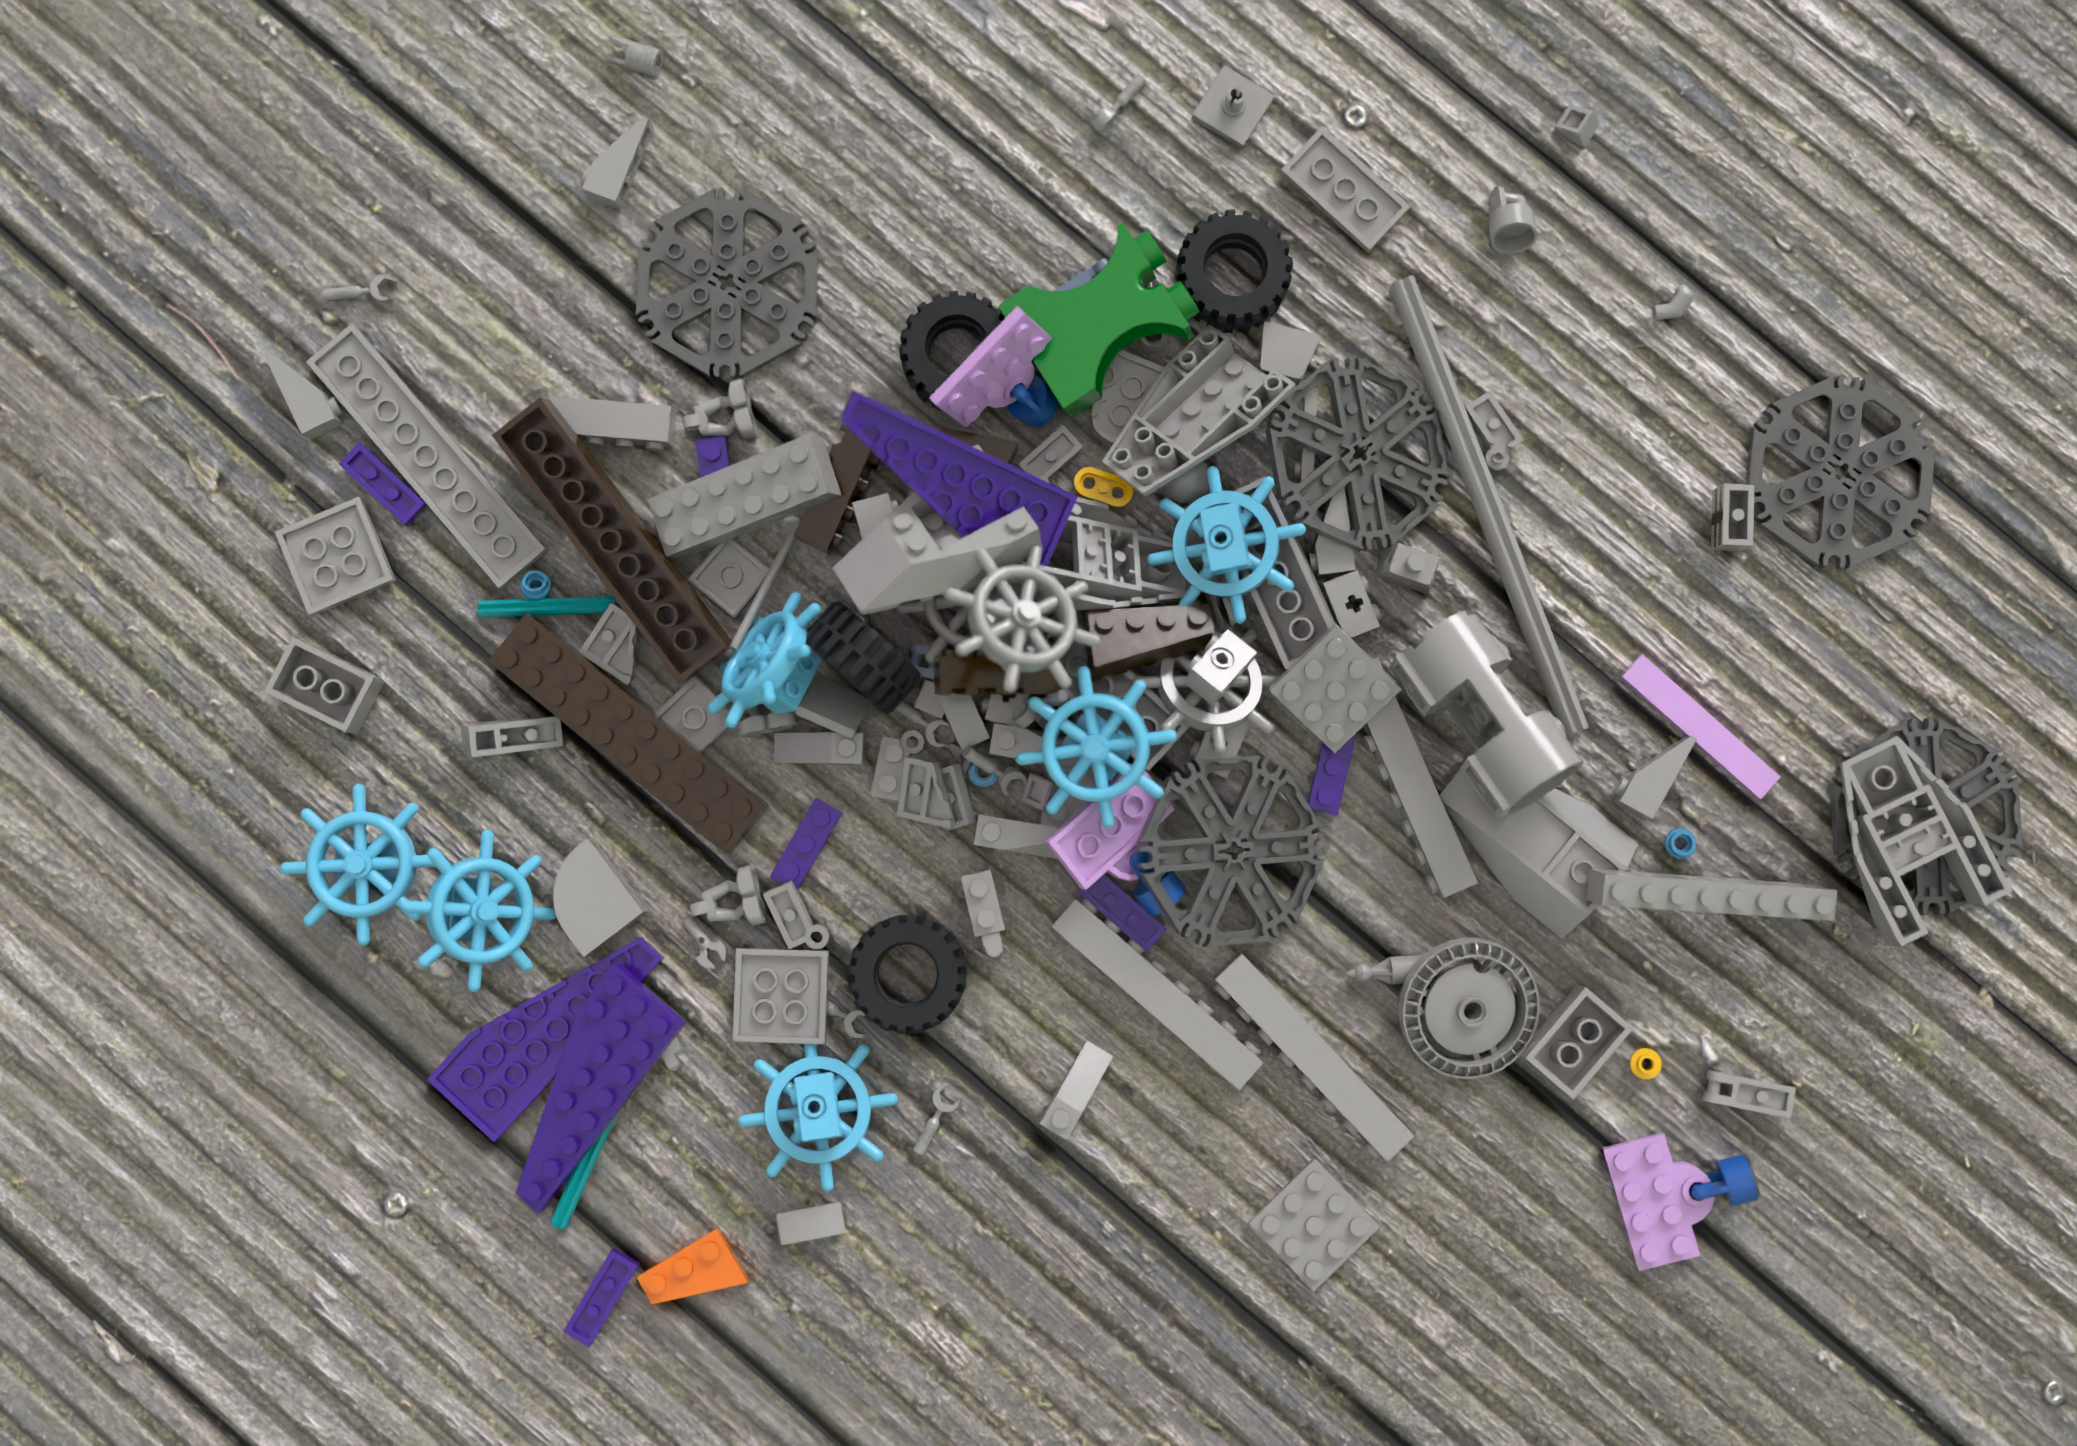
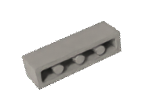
[550,396,676,452]

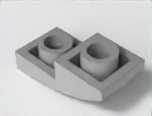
[937,694,990,750]
[775,1202,846,1245]

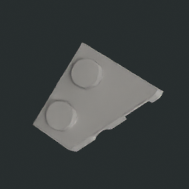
[578,601,638,685]
[897,755,956,829]

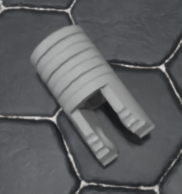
[605,34,663,77]

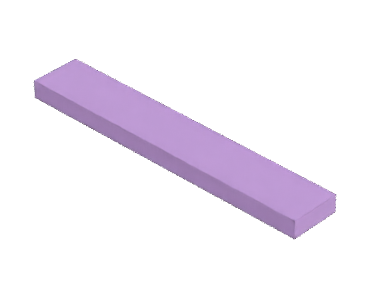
[1619,654,1781,800]

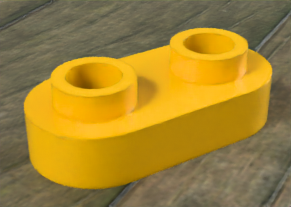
[1074,467,1133,509]

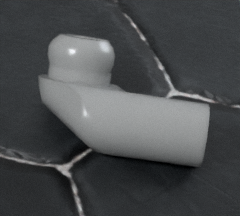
[1652,285,1694,320]

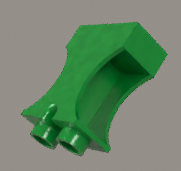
[998,222,1200,418]

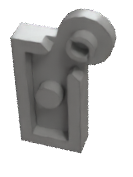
[1465,391,1524,471]

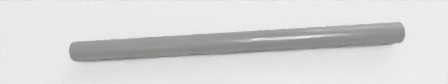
[729,522,799,651]

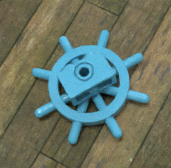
[1147,466,1306,623]
[708,592,822,728]
[1016,666,1177,828]
[280,784,436,946]
[401,830,557,992]
[738,1044,898,1192]

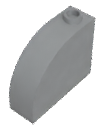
[553,838,649,957]

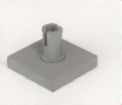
[1192,65,1275,149]

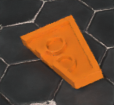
[636,1227,750,1304]

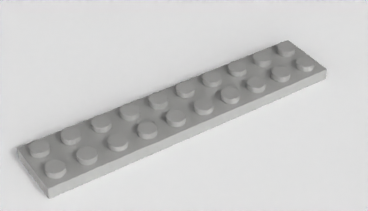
[306,323,548,590]

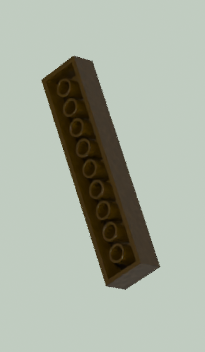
[492,398,732,683]
[488,613,770,854]

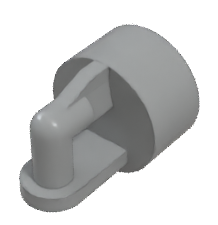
[1488,186,1537,254]

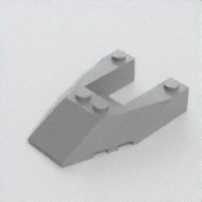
[832,444,1043,615]
[1009,497,1191,612]
[974,723,1165,859]
[1840,736,2013,947]

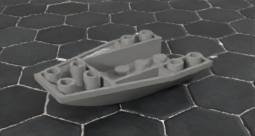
[1102,325,1296,496]
[1439,751,1638,939]

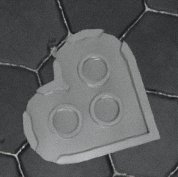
[1091,350,1165,445]

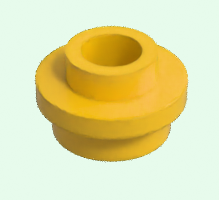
[1629,1048,1661,1079]

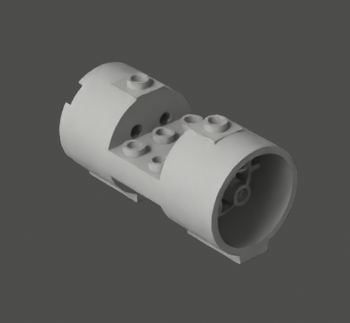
[1389,610,1583,820]

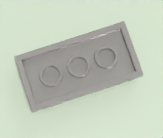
[1280,127,1411,253]

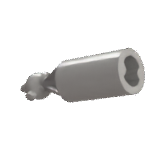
[1347,954,1442,985]

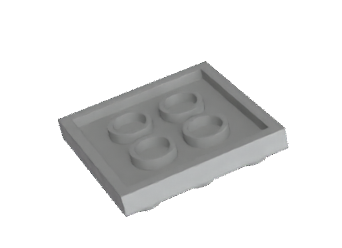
[275,496,396,616]
[1269,623,1402,753]
[732,948,829,1044]
[1248,1157,1380,1292]

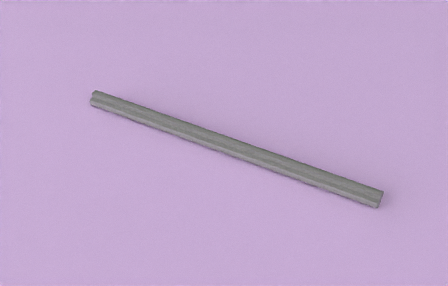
[1389,275,1589,735]

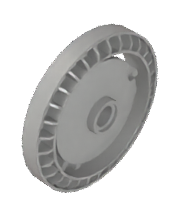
[1398,937,1540,1079]

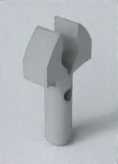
[683,916,728,969]

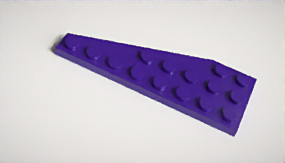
[839,391,1078,566]
[427,937,665,1142]
[516,962,686,1214]

